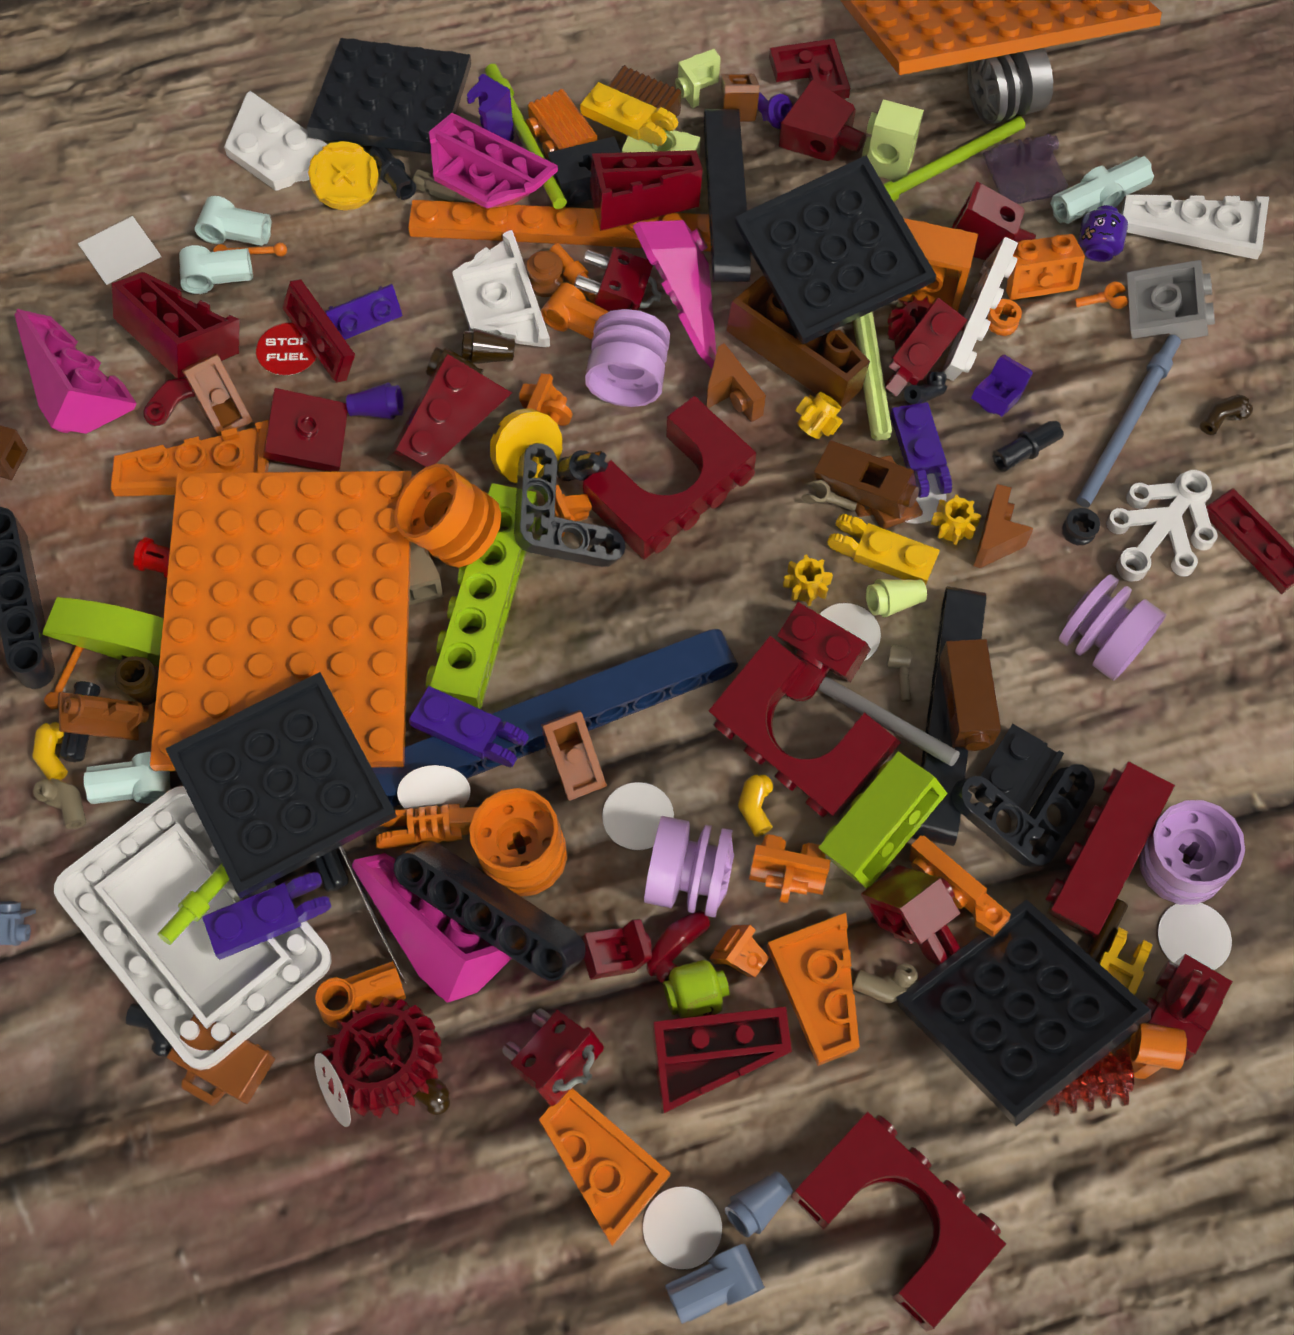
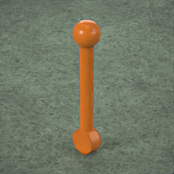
[213,242,287,257]
[44,646,85,709]

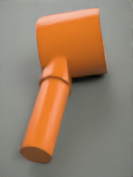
[1075,281,1129,309]

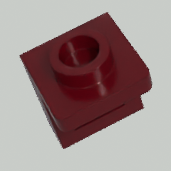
[581,919,652,980]

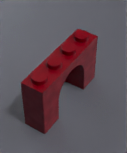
[582,396,757,560]
[708,636,901,818]
[791,1111,1006,1332]

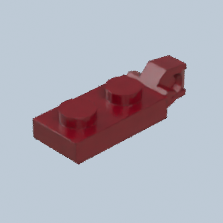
[885,298,967,397]

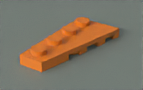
[111,420,269,496]

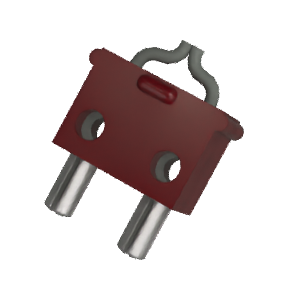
[575,247,662,312]
[503,1009,604,1106]

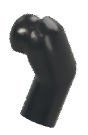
[904,372,948,404]

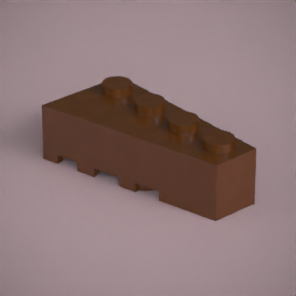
[726,275,870,409]

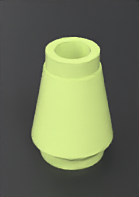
[866,579,927,618]

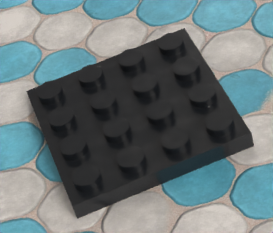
[307,38,471,154]
[735,155,936,345]
[165,672,397,898]
[896,899,1151,1126]

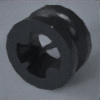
[1062,508,1101,545]

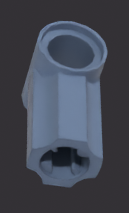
[665,1243,765,1324]

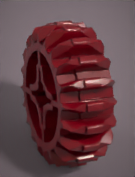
[322,997,443,1119]

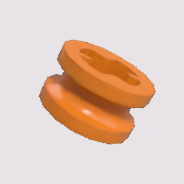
[987,299,1022,336]

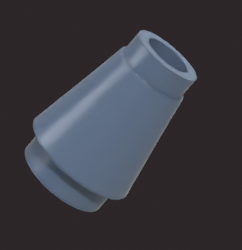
[725,1171,793,1238]

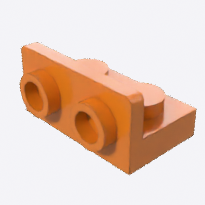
[1006,234,1085,300]

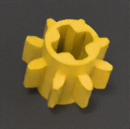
[795,392,843,439]
[931,494,981,545]
[783,554,833,606]

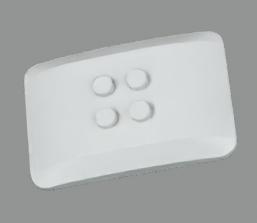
[54,786,332,1070]

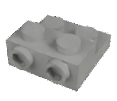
[1127,260,1215,340]

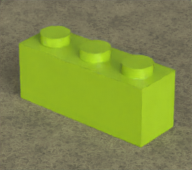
[818,752,948,889]

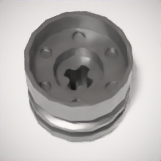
[968,48,1053,124]

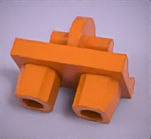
[519,373,573,426]
[749,834,831,903]

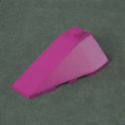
[14,309,137,434]
[352,853,512,1003]

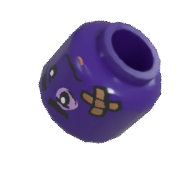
[1078,205,1128,262]

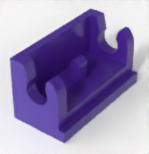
[467,74,514,142]

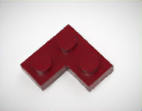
[769,39,851,99]

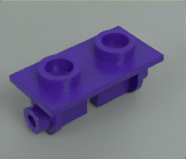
[325,284,403,340]

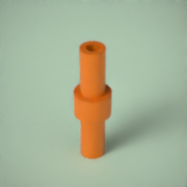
[549,243,597,304]

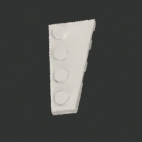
[1121,195,1269,259]
[942,237,1018,381]

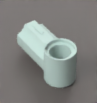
[195,196,272,246]
[179,245,253,294]
[84,752,171,804]

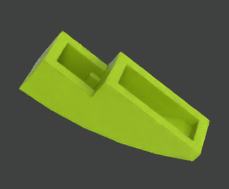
[43,597,164,667]

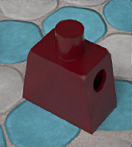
[779,80,866,161]
[951,181,1036,260]

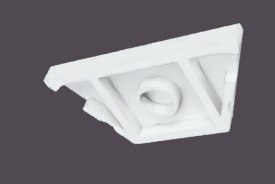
[224,91,327,191]
[452,230,550,347]

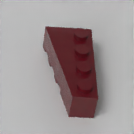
[1045,761,1175,938]

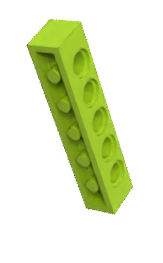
[426,483,538,709]

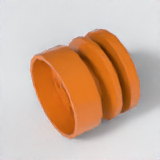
[394,463,501,568]
[469,788,567,897]

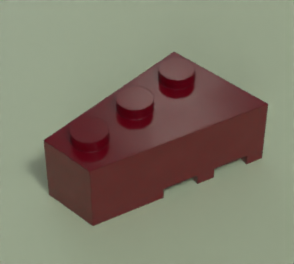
[590,150,703,231]
[111,272,240,379]
[386,354,512,475]
[652,1007,792,1114]

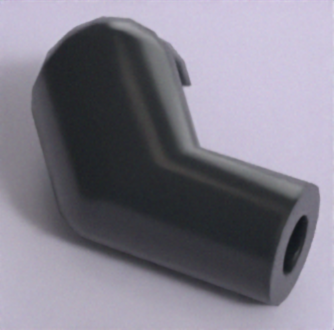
[126,1003,172,1057]

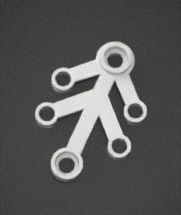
[1106,470,1218,582]

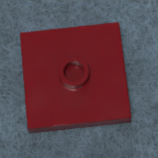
[263,388,348,472]

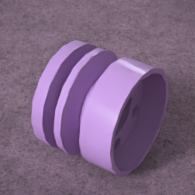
[585,309,670,407]
[1059,574,1167,681]
[1139,800,1245,905]
[644,816,734,917]

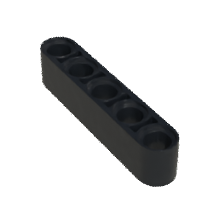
[0,507,55,689]
[394,841,586,981]

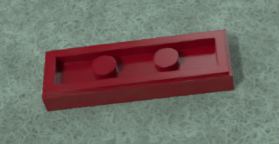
[282,279,355,383]
[1206,488,1294,595]

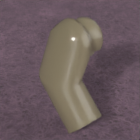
[33,778,86,829]
[853,963,918,1003]

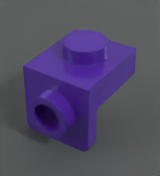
[971,355,1033,417]

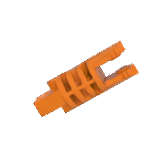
[376,804,479,849]

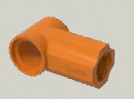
[541,283,609,340]
[315,961,406,1028]
[1120,1023,1187,1079]

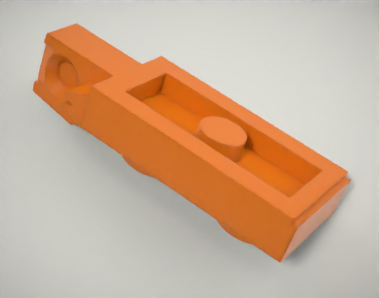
[910,835,1011,937]

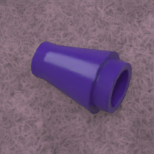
[346,382,404,419]

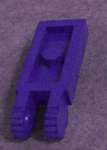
[890,402,952,498]
[409,686,529,768]
[202,872,331,960]

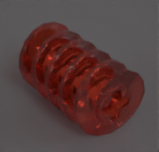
[1044,1048,1135,1117]

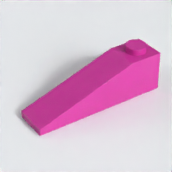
[633,220,716,369]

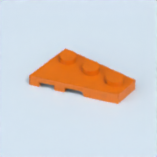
[767,913,860,1066]
[539,1088,671,1247]

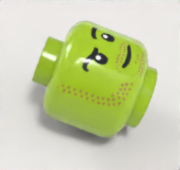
[663,960,730,1018]

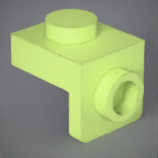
[675,49,721,108]

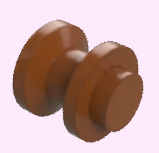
[527,251,563,297]

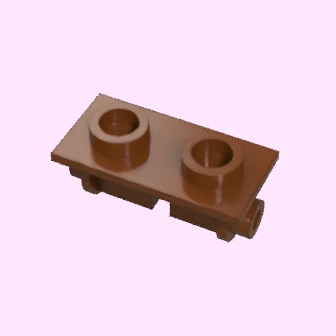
[58,692,149,741]

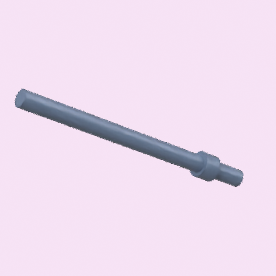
[1076,335,1181,508]

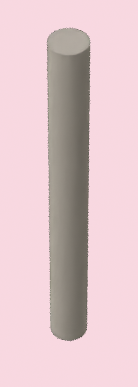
[819,677,960,766]

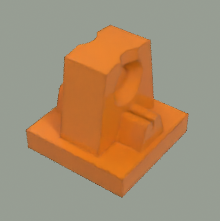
[554,485,592,537]
[709,925,769,977]

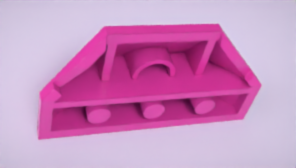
[429,113,558,208]

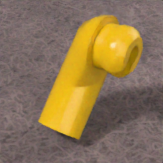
[32,722,68,780]
[738,774,773,837]

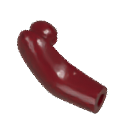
[143,378,196,426]
[646,910,710,983]

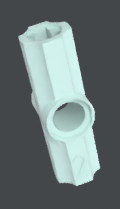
[1050,156,1154,224]

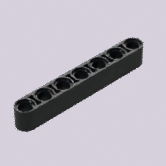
[704,109,751,282]
[912,586,986,846]

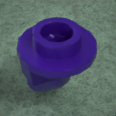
[757,92,793,129]

